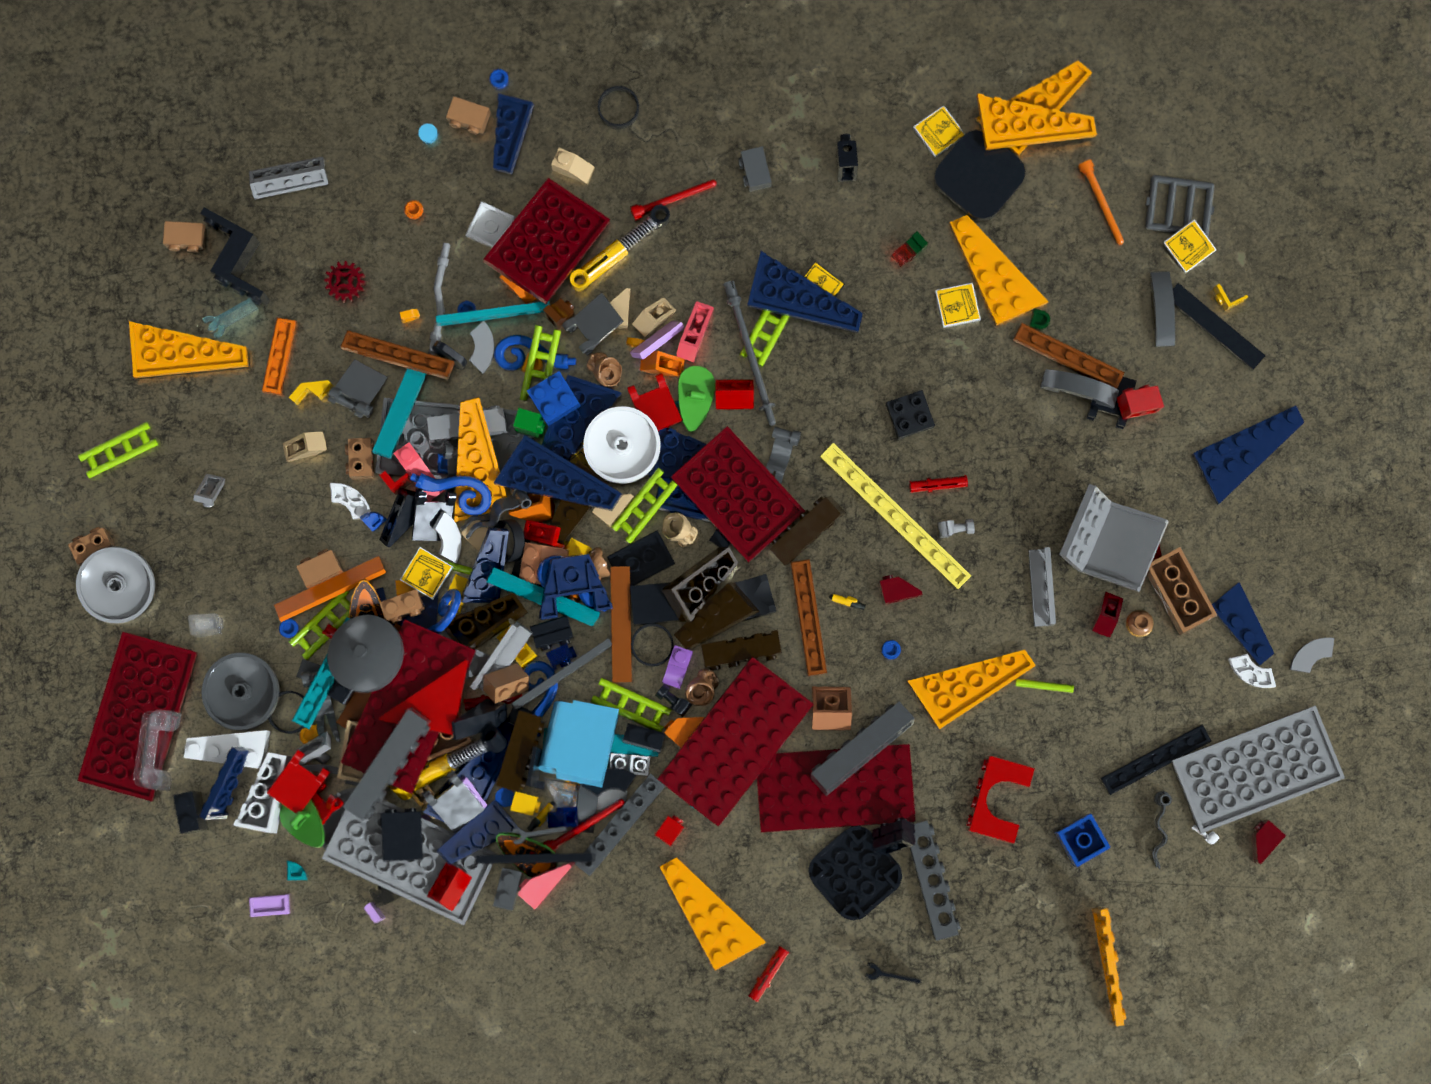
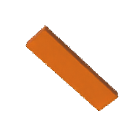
[262,317,296,395]

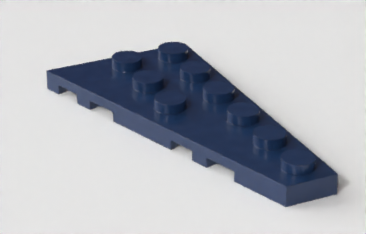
[747,251,863,333]
[542,375,622,461]
[1193,406,1304,505]
[648,428,707,480]
[420,721,514,829]

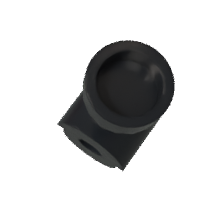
[655,684,692,717]

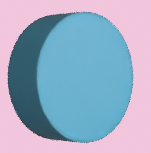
[419,124,438,144]

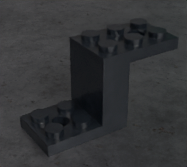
[200,207,270,306]

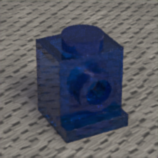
[546,644,577,672]
[547,807,578,828]

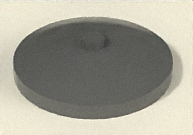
[327,615,404,693]
[202,653,279,730]

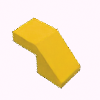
[289,380,333,406]

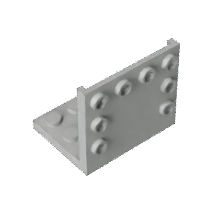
[1059,484,1169,592]

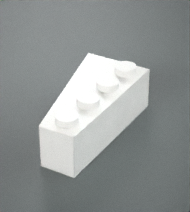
[184,730,271,769]
[233,752,292,834]

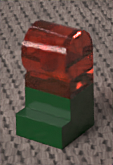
[891,231,928,268]

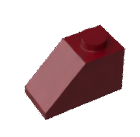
[879,575,923,605]
[1092,592,1124,638]
[1252,820,1286,865]

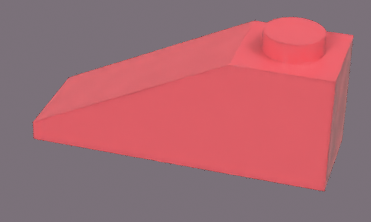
[676,301,714,362]
[394,442,445,501]
[517,862,575,909]

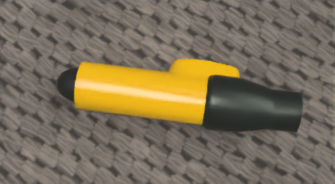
[829,594,866,610]
[527,801,555,832]

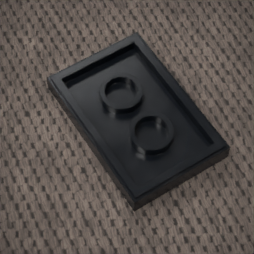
[607,530,675,586]

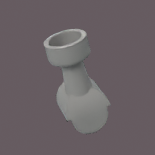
[938,519,975,538]

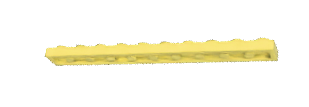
[820,443,971,590]

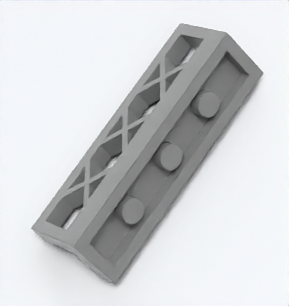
[249,156,328,199]
[1028,547,1056,627]
[470,621,533,692]

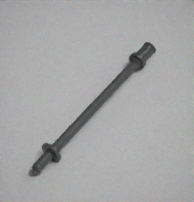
[723,281,776,426]

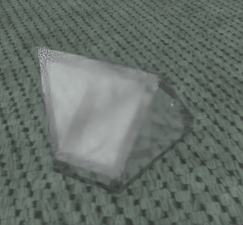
[542,777,580,813]

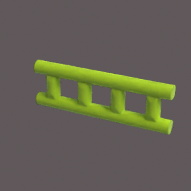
[739,310,789,367]
[520,325,561,401]
[78,422,159,479]
[611,468,678,544]
[288,591,351,660]
[591,678,672,732]

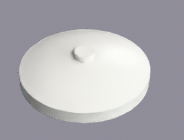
[584,407,661,484]

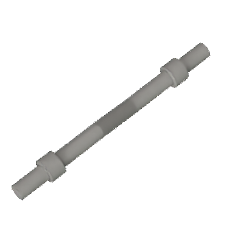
[428,243,450,355]

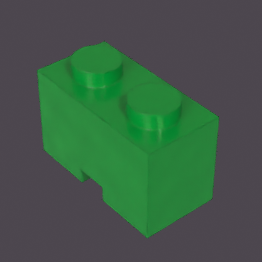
[513,408,545,438]

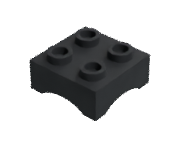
[885,390,935,440]
[734,574,777,621]

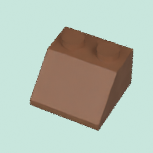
[519,542,569,584]
[812,686,852,730]

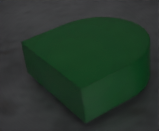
[1029,308,1051,330]

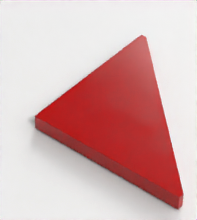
[379,660,469,735]

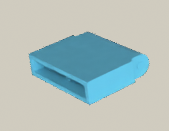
[538,700,619,788]

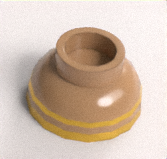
[1126,610,1154,637]

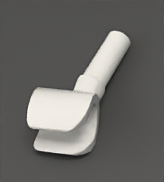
[1192,825,1219,844]

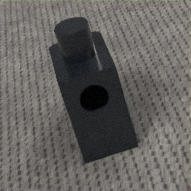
[836,134,858,182]

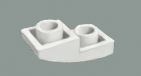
[608,753,650,776]

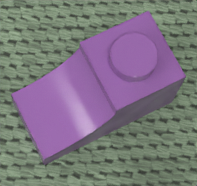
[662,645,693,689]

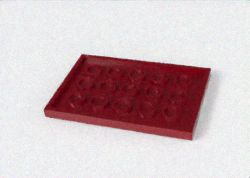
[483,178,611,304]
[671,426,805,563]

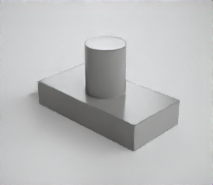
[193,474,225,507]
[296,731,331,766]

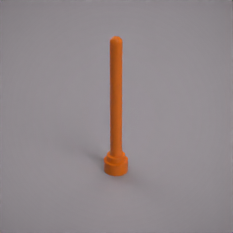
[1078,159,1124,245]

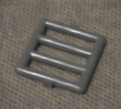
[1145,175,1215,237]

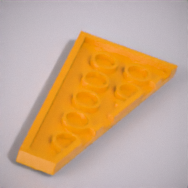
[976,61,1092,157]
[976,93,1097,150]
[949,215,1049,326]
[129,321,249,378]
[454,397,507,522]
[907,650,1036,729]
[660,857,766,970]
[1092,907,1126,1026]

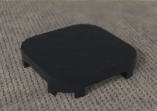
[934,130,1026,221]
[808,826,902,920]

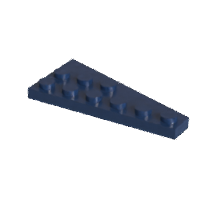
[494,435,622,511]

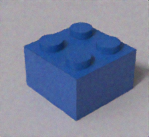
[527,371,580,426]
[1055,813,1111,867]

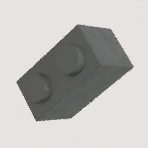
[738,146,772,192]
[493,867,523,911]

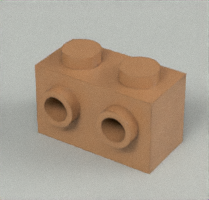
[446,96,491,134]
[163,221,206,252]
[345,438,375,479]
[68,527,115,566]
[296,549,343,589]
[379,589,425,624]
[483,663,529,703]

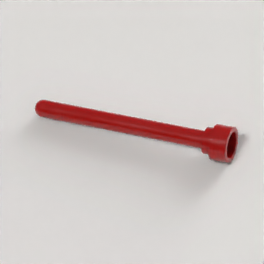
[630,179,717,221]
[542,799,625,853]

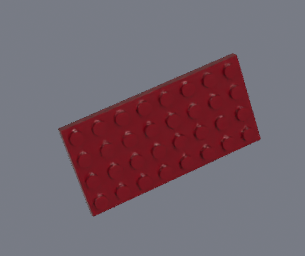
[340,620,476,794]
[77,631,198,802]
[657,656,814,827]
[757,744,916,833]

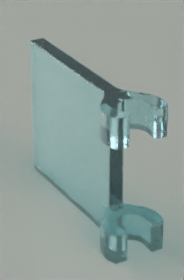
[202,298,258,338]

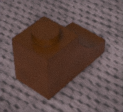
[543,298,575,330]

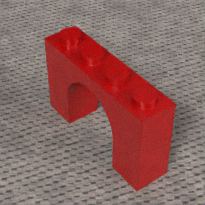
[966,756,1035,844]

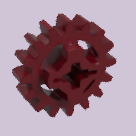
[324,261,366,303]

